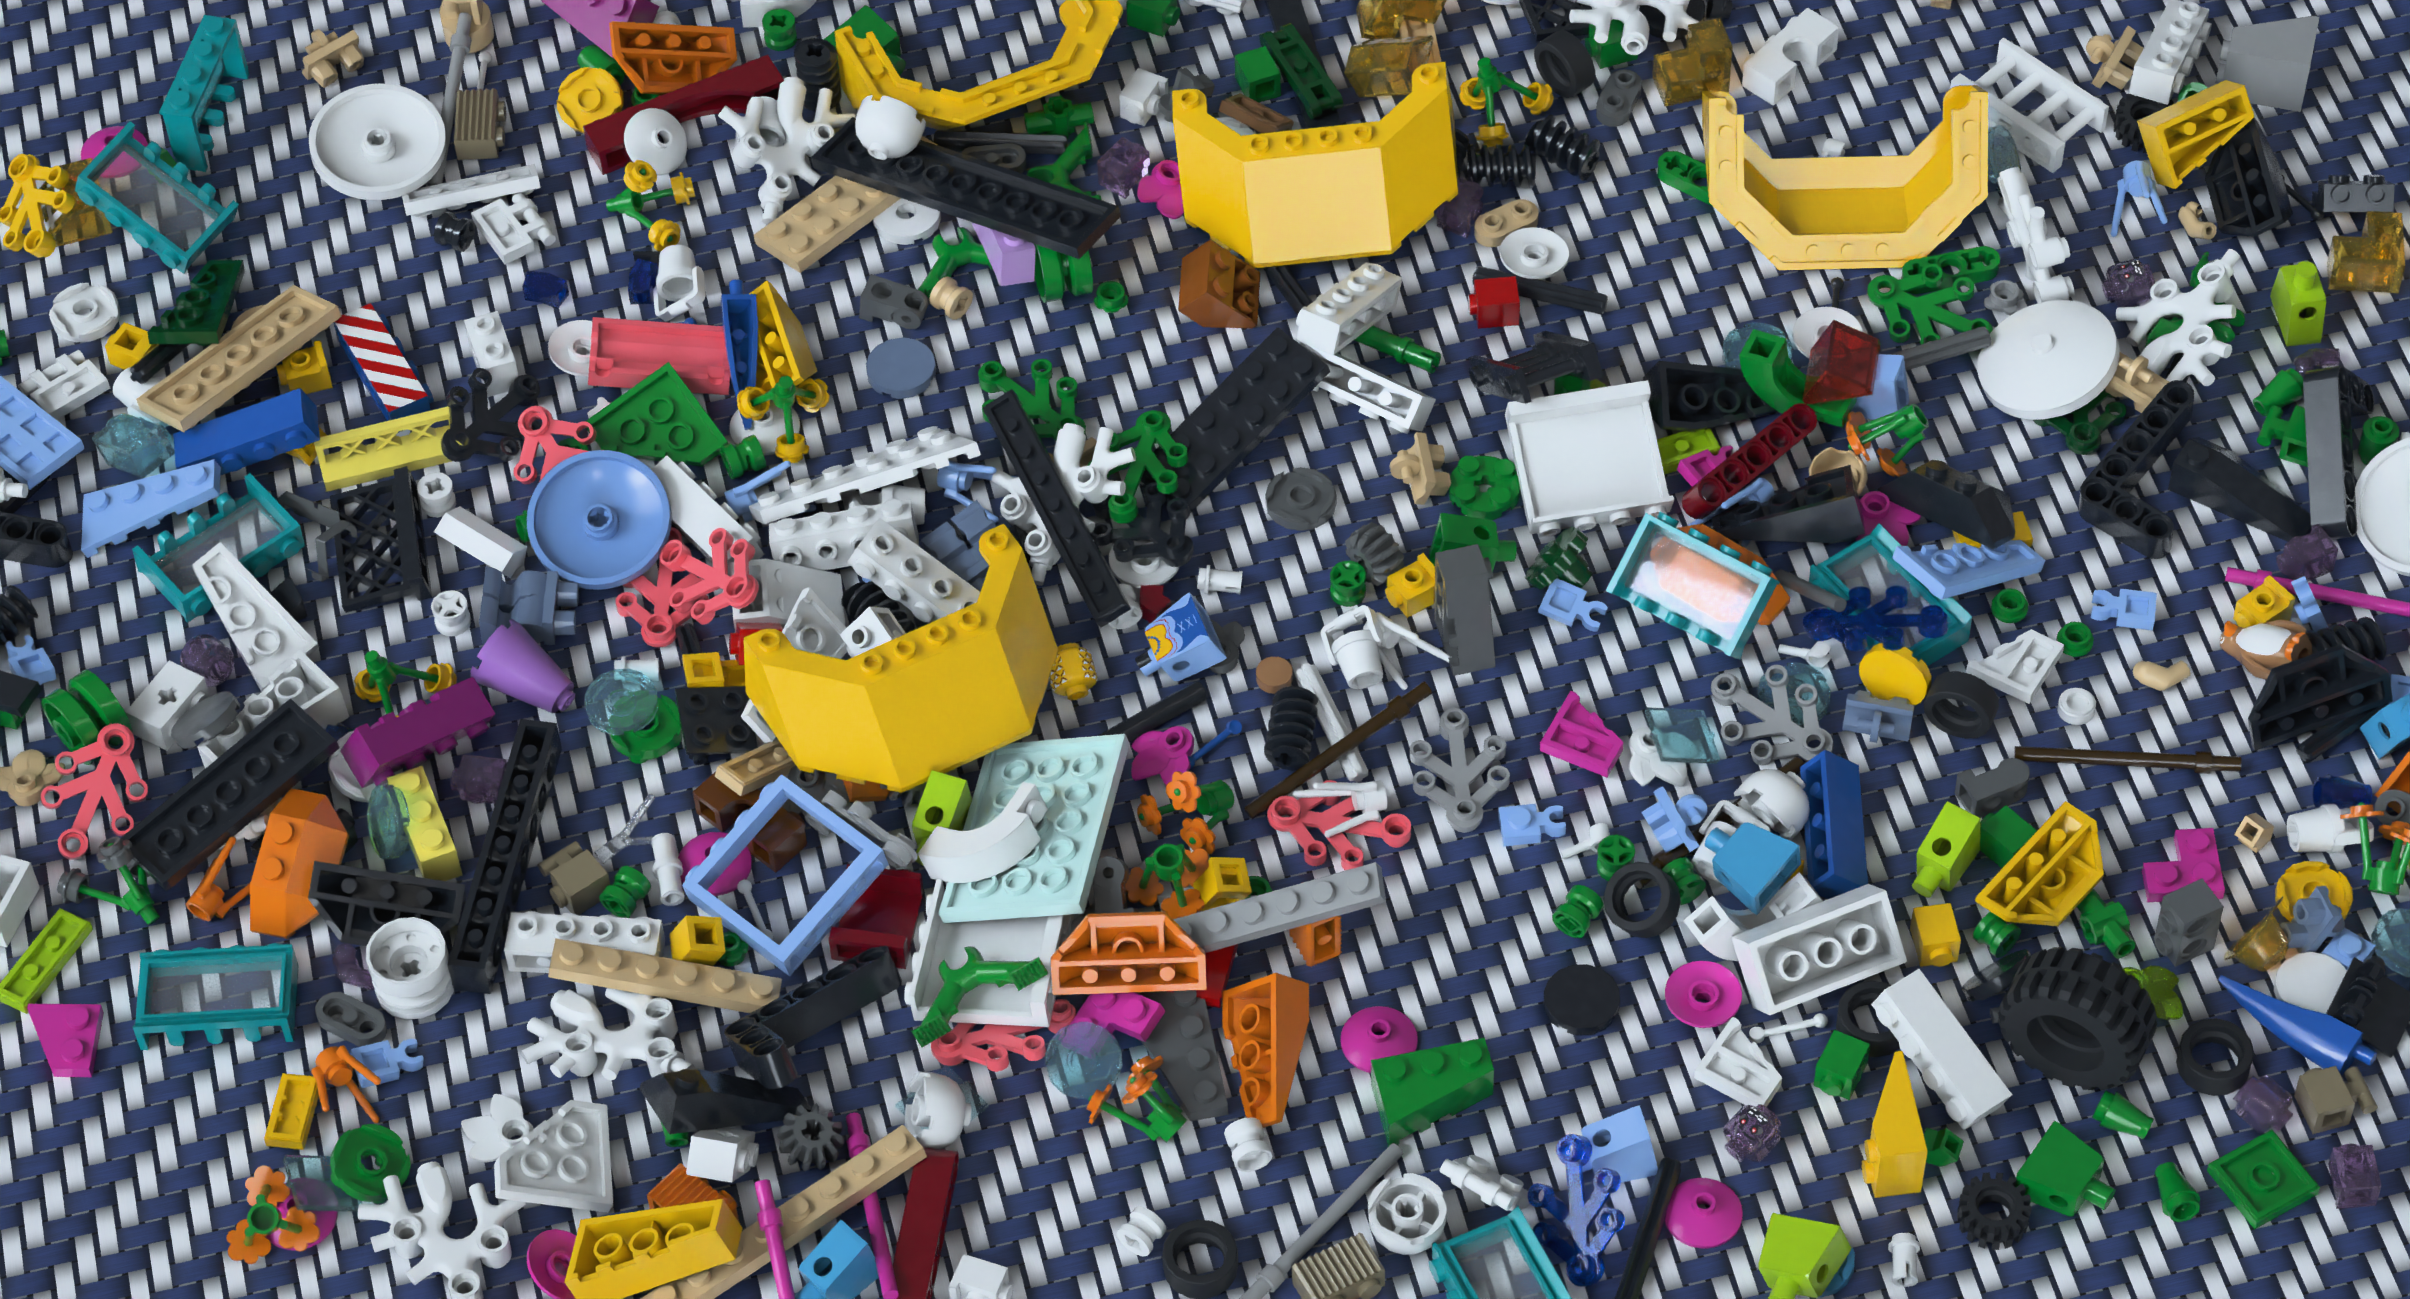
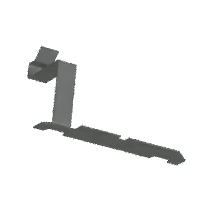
[278,491,358,582]

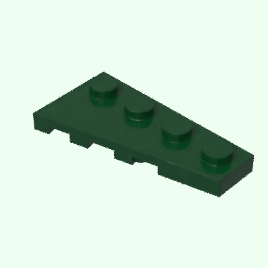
[147,260,245,346]

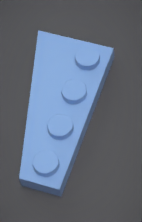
[81,459,221,558]
[1892,540,2046,600]

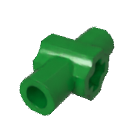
[1024,96,1094,139]
[2077,889,2136,959]

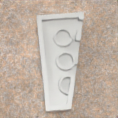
[193,542,318,692]

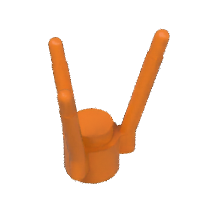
[186,836,250,921]
[311,1045,381,1123]

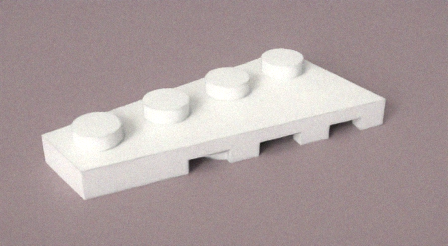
[741,587,847,743]

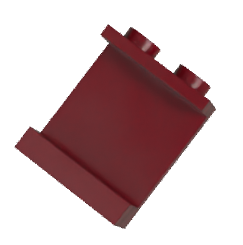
[829,864,924,969]

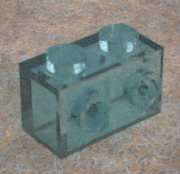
[92,413,175,478]

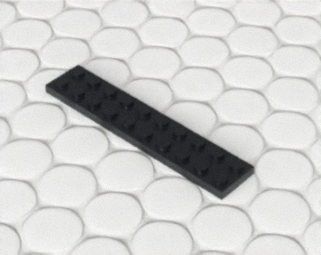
[811,117,1121,259]

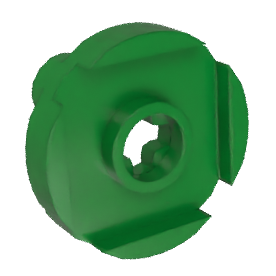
[1449,456,1520,520]
[608,692,682,764]
[330,1124,411,1204]

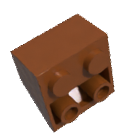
[1178,239,1260,328]

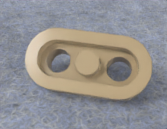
[1474,199,1538,247]

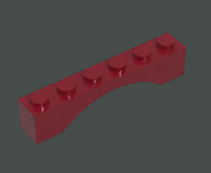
[583,54,784,175]

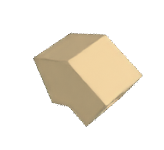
[2234,813,2274,853]

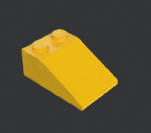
[1862,1051,1928,1198]

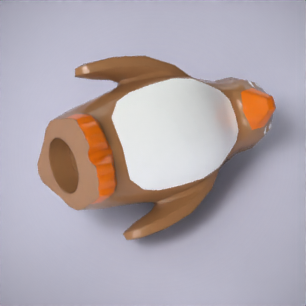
[2220,620,2312,679]

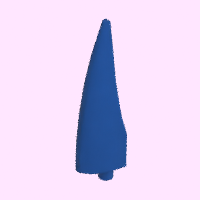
[721,279,758,430]
[2218,975,2377,1076]

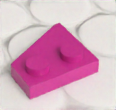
[1540,691,1623,778]
[27,1004,104,1077]

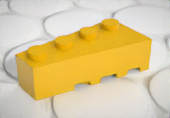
[564,1199,742,1299]

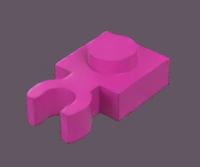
[1677,446,1733,486]

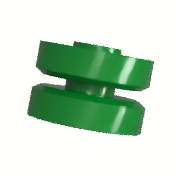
[1034,244,1093,303]
[41,670,133,765]

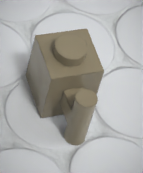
[537,841,610,915]
[2294,1066,2378,1134]

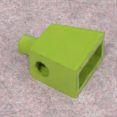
[2270,261,2326,347]
[912,770,972,866]
[1912,801,1981,898]
[1758,1213,1851,1299]

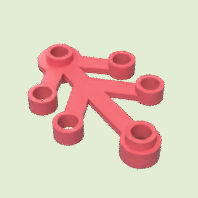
[514,406,597,484]
[615,527,709,648]
[659,528,759,625]
[41,723,148,860]
[1267,780,1411,870]
[931,999,1076,1072]

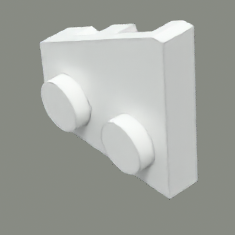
[1966,629,2064,704]
[1694,1017,1782,1112]

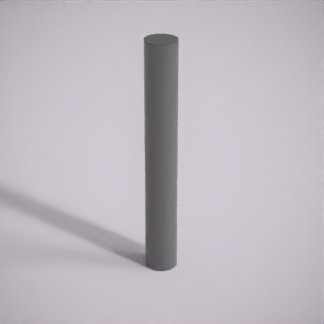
[1774,569,1847,612]

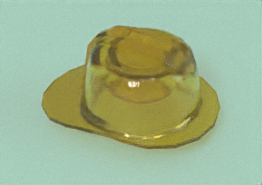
[2224,896,2288,972]

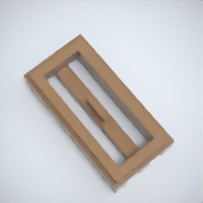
[1219,93,1294,133]

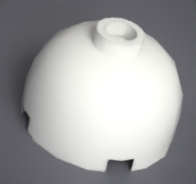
[855,95,926,160]
[1734,769,1810,841]
[905,1071,971,1149]
[1368,1173,1447,1255]

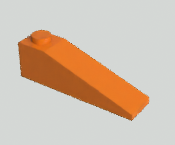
[1222,973,1309,1128]

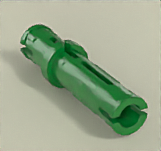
[1354,326,1441,374]

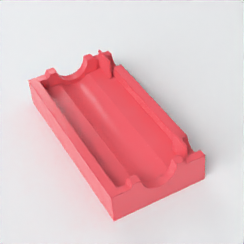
[588,317,730,395]

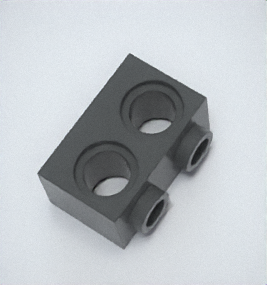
[2154,878,2224,967]

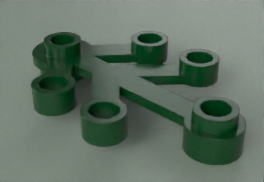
[2033,389,2126,455]

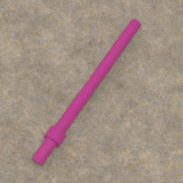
[2225,567,2410,617]
[846,1113,899,1299]
[754,1179,795,1299]

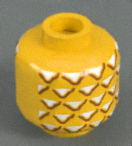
[1049,643,1098,700]

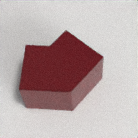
[1139,585,1172,623]

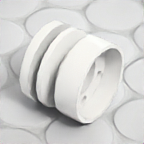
[366,917,454,1020]

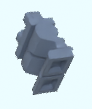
[921,500,996,591]
[479,566,579,645]

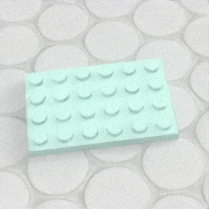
[938,734,1130,923]

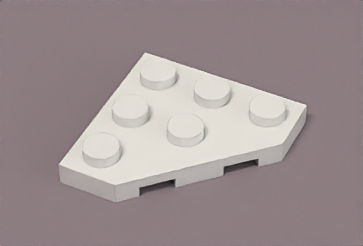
[494,1100,613,1213]

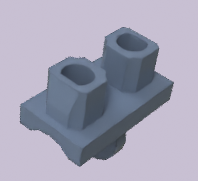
[1842,690,1914,743]
[2276,886,2345,953]

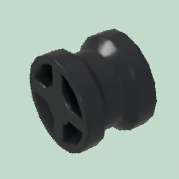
[434,211,475,252]

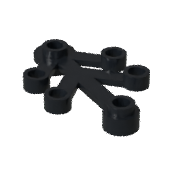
[441,368,541,462]
[1091,482,1194,567]

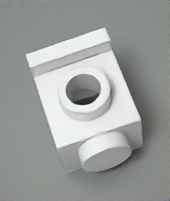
[1119,68,1169,126]
[949,1254,1013,1299]

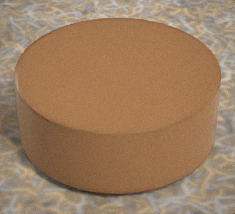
[1256,657,1293,694]

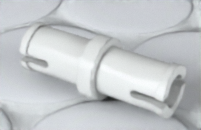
[651,833,685,906]

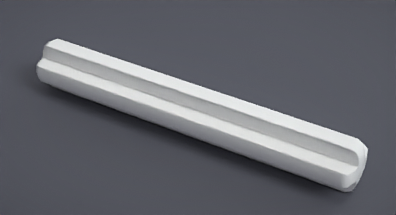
[1296,663,1368,783]

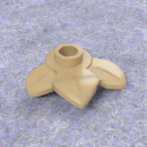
[0,749,65,806]

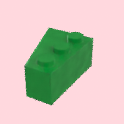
[1371,1037,1494,1147]

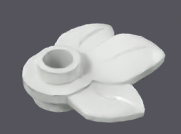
[1629,727,1697,787]
[461,1094,534,1162]

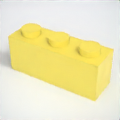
[387,766,462,881]

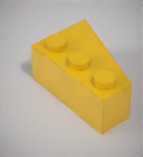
[2137,80,2254,189]

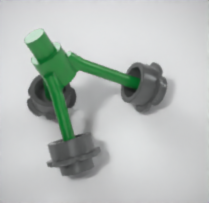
[57,836,160,926]

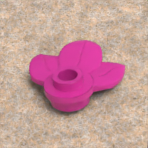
[1137,160,1184,219]
[1855,491,1921,546]
[1131,726,1194,786]

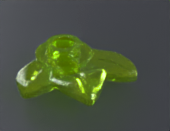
[2122,966,2183,1020]

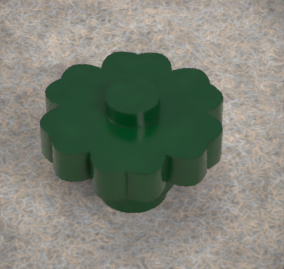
[1525,526,1592,590]

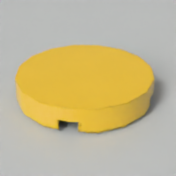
[557,67,623,133]
[1859,643,1932,705]
[2275,861,2353,922]

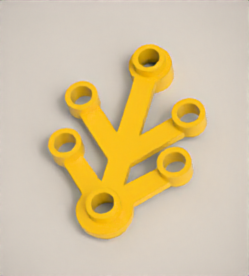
[0,154,75,258]

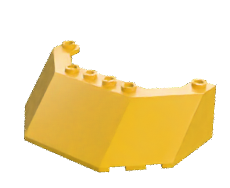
[834,0,1123,130]
[1172,62,1458,268]
[1702,85,1988,270]
[744,524,1058,793]

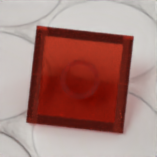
[1803,320,1880,405]

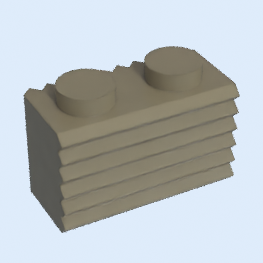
[454,88,506,160]
[1292,1233,1385,1299]

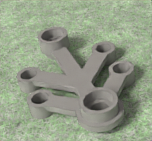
[1711,665,1834,765]
[1410,708,1510,833]
[805,790,918,868]

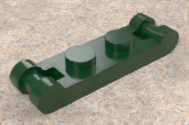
[1259,23,1344,119]

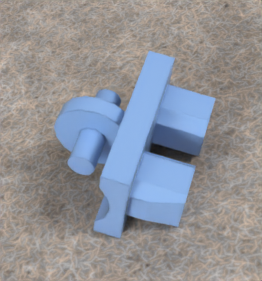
[1642,786,1708,853]

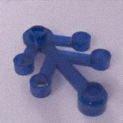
[1803,585,1948,651]
[1527,1134,1625,1287]

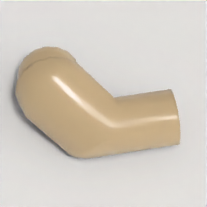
[2178,201,2217,240]
[2133,661,2191,691]

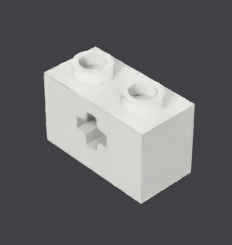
[464,311,518,397]
[125,660,210,751]
[686,1127,759,1183]

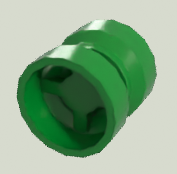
[720,435,766,480]
[599,866,651,918]
[1552,885,1604,938]

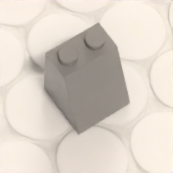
[2215,16,2319,112]

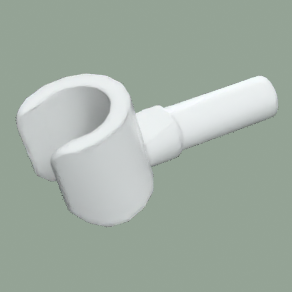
[1818,138,1845,157]
[1778,640,1832,669]
[1560,823,1610,859]

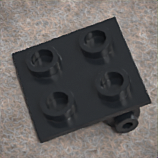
[675,686,758,765]
[2326,956,2410,1058]

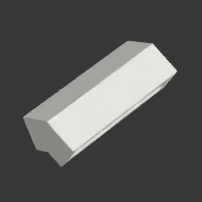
[434,506,527,578]

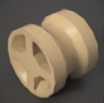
[929,276,973,320]

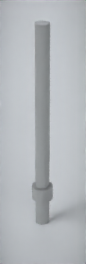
[428,13,472,186]
[1239,1143,1403,1299]

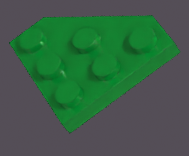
[586,362,729,467]

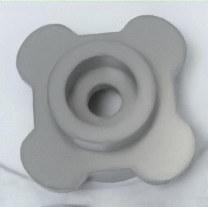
[1984,280,2024,315]

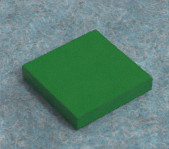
[2207,1129,2320,1230]

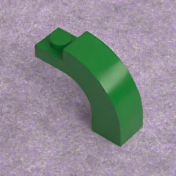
[1739,329,1857,428]

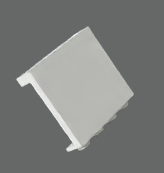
[1505,380,1674,536]
[905,879,1074,1027]

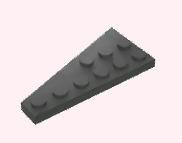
[1134,990,1229,1121]

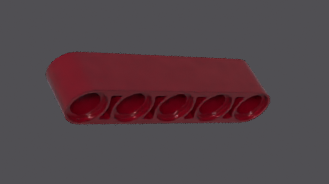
[1681,403,1817,519]
[893,1148,959,1299]

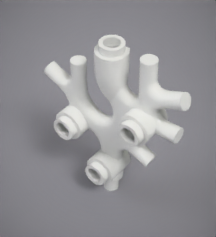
[1569,0,1707,55]
[718,77,856,225]
[1997,167,2075,303]
[2116,249,2240,386]
[992,423,1136,586]
[521,988,695,1080]
[358,1162,526,1299]

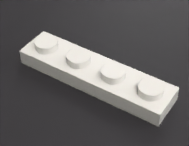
[402,164,541,217]

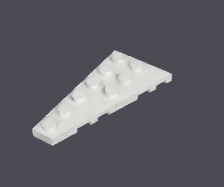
[749,426,981,524]

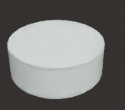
[2057,688,2096,725]

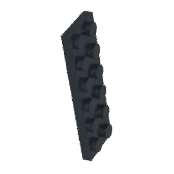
[1139,327,1330,513]
[120,698,340,891]

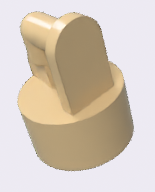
[439,0,494,53]

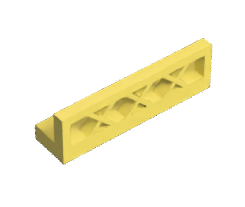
[314,406,462,492]

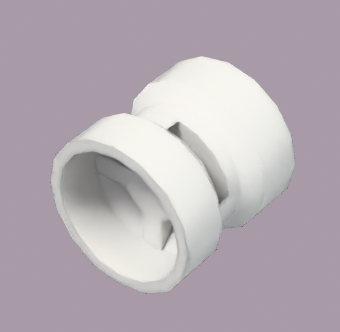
[1224,1117,1272,1172]

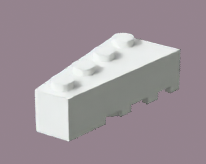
[197,649,349,768]

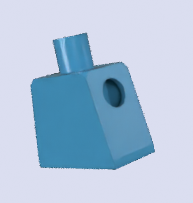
[2360,693,2410,760]
[1705,822,1801,915]
[795,1220,879,1299]

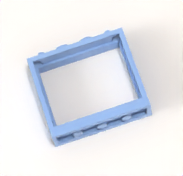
[682,774,889,976]

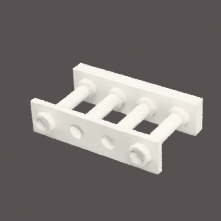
[1950,38,2109,173]

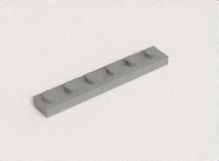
[1173,862,1386,953]

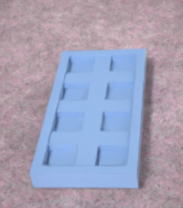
[0,376,84,490]

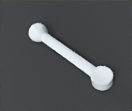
[476,51,492,91]
[737,879,774,941]
[1749,1013,1828,1044]

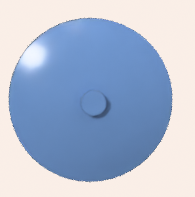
[527,450,672,590]

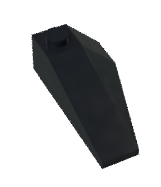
[1643,361,1778,432]
[2168,437,2311,547]
[1712,465,1865,543]
[640,1069,812,1134]

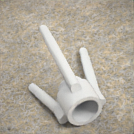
[1363,612,1450,690]
[1293,780,1387,838]

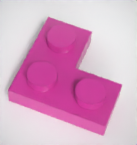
[2142,828,2225,903]
[1060,992,1165,1060]

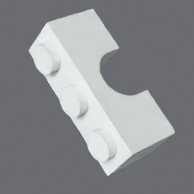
[1742,8,1839,106]

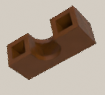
[693,771,807,873]

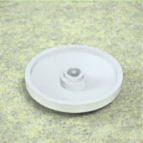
[309,83,446,200]
[1977,300,2120,420]
[2355,438,2410,577]

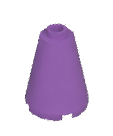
[471,619,575,713]

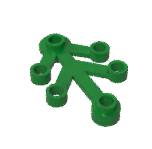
[1867,264,1993,350]
[978,359,1086,441]
[1087,410,1188,524]

